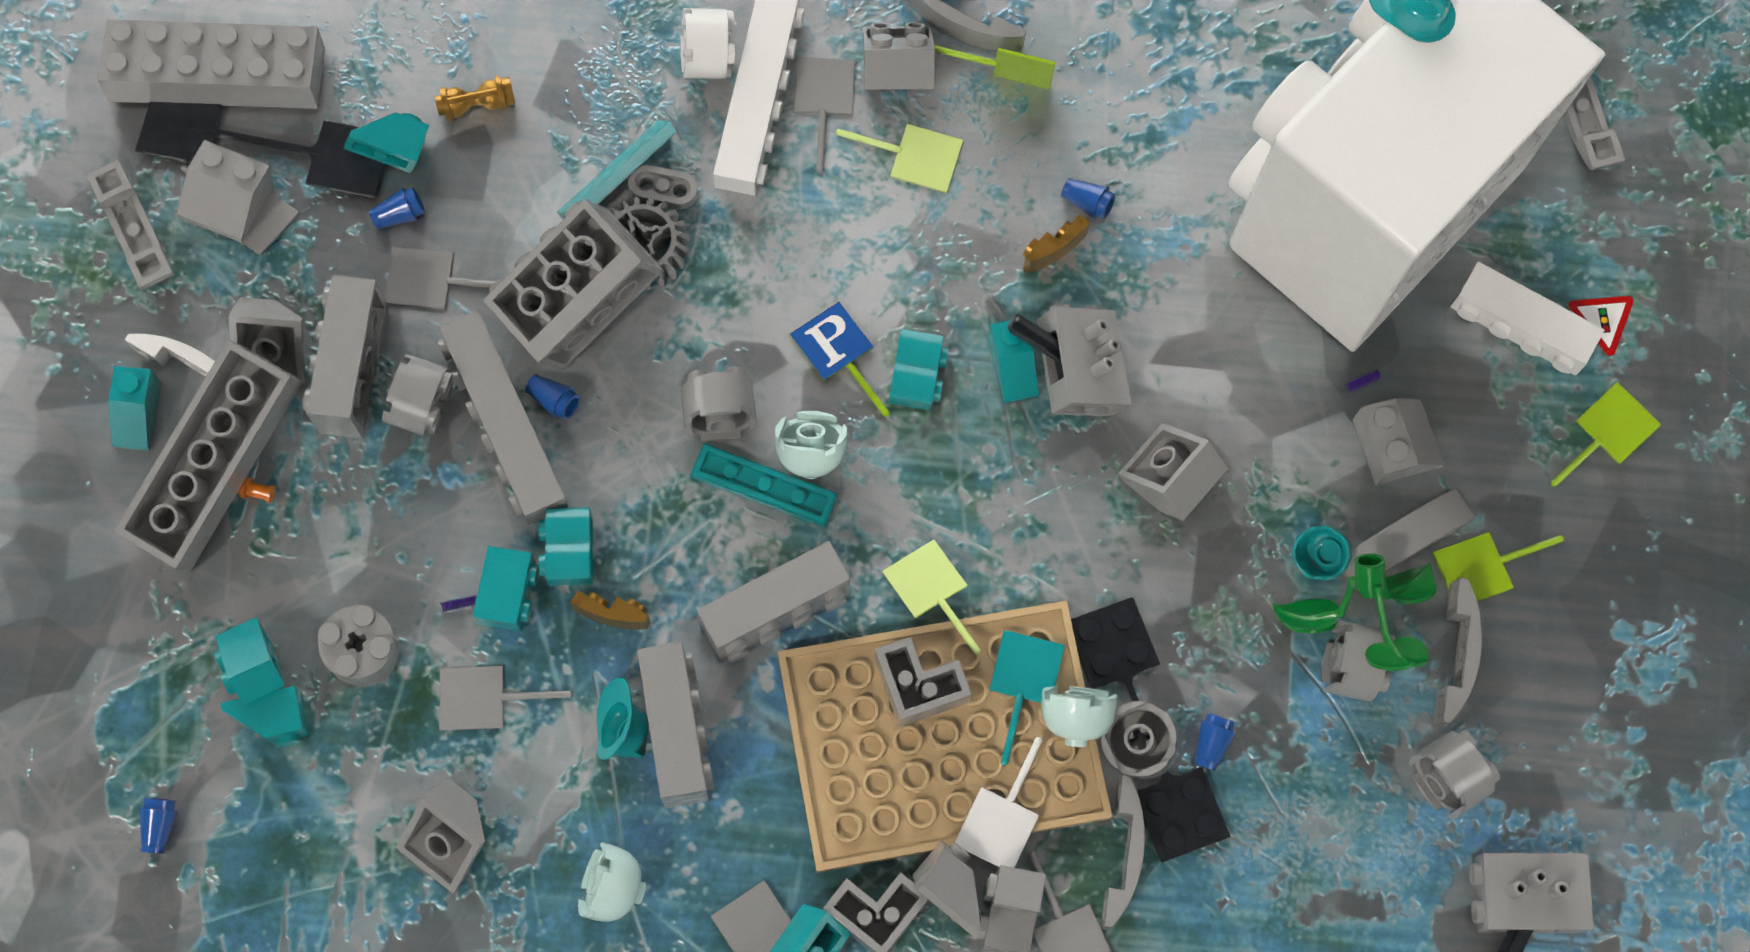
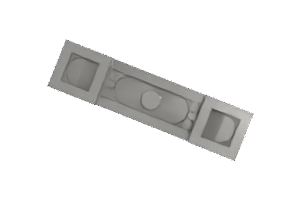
[908,0,1026,52]
[1563,32,1625,171]
[86,160,174,290]
[1343,489,1475,592]
[1433,578,1482,728]
[1101,775,1145,931]

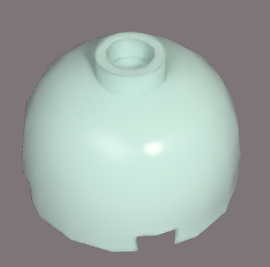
[775,411,847,479]
[1041,686,1117,747]
[578,842,646,922]

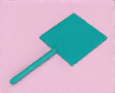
[989,630,1065,766]

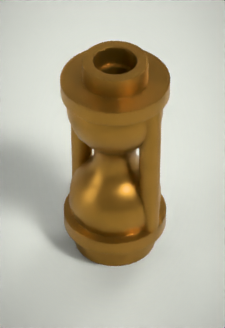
[434,75,515,122]

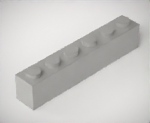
[437,310,569,525]

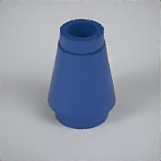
[1061,178,1116,219]
[369,187,425,229]
[525,374,581,420]
[1194,713,1236,771]
[139,797,178,854]

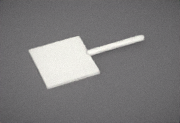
[955,737,1042,868]

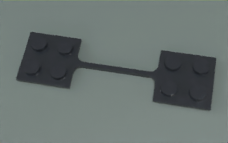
[135,102,384,198]
[1071,597,1231,863]

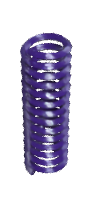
[1347,369,1381,392]
[440,595,477,612]

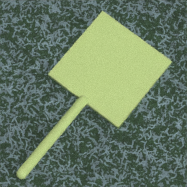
[836,124,963,193]
[882,540,980,654]

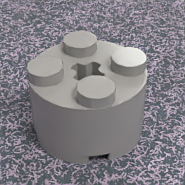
[382,354,454,436]
[681,367,757,442]
[318,605,400,687]
[1321,620,1395,702]
[1101,701,1181,779]
[1409,730,1500,819]

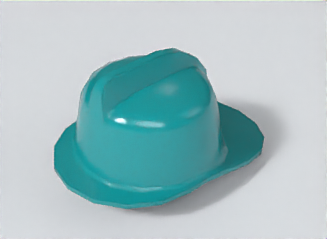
[1369,0,1456,43]
[596,677,649,760]

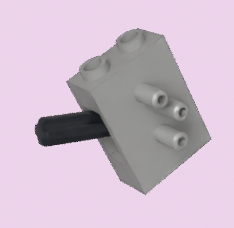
[1007,304,1131,416]
[1469,853,1594,952]

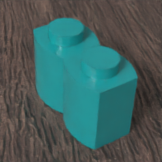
[888,329,949,411]
[539,507,594,586]

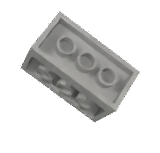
[483,199,664,370]

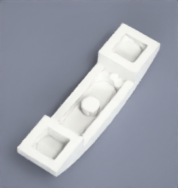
[125,334,215,377]

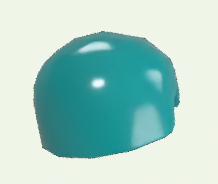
[1292,526,1352,580]

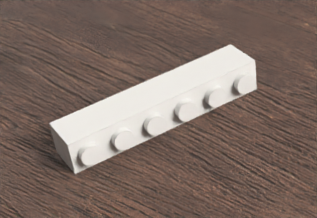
[713,0,805,196]

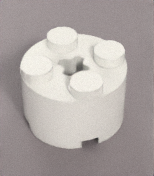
[681,8,735,79]

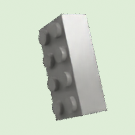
[303,275,387,439]
[696,541,850,663]
[637,642,715,809]

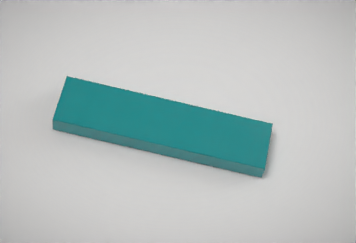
[557,120,677,220]
[690,443,838,529]

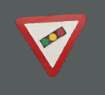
[1568,296,1634,356]

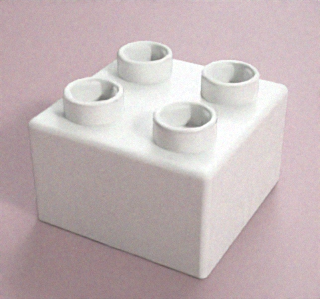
[1228,0,1605,352]

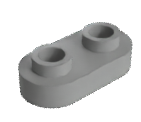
[628,165,698,210]

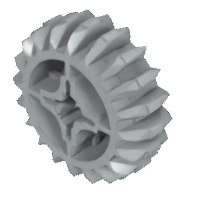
[609,196,690,291]

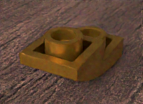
[1023,214,1090,274]
[570,590,651,630]

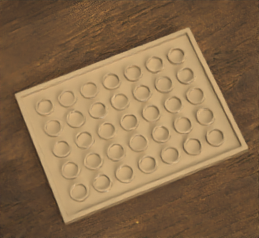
[778,600,1112,873]

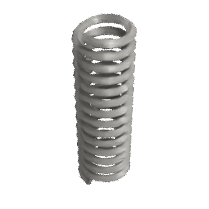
[985,296,1011,322]

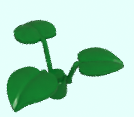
[1273,553,1437,671]

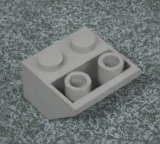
[863,22,935,90]

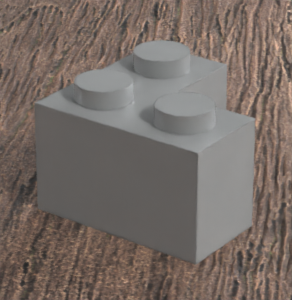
[874,637,972,727]
[978,865,1046,952]
[823,872,929,952]

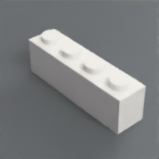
[1450,261,1604,376]

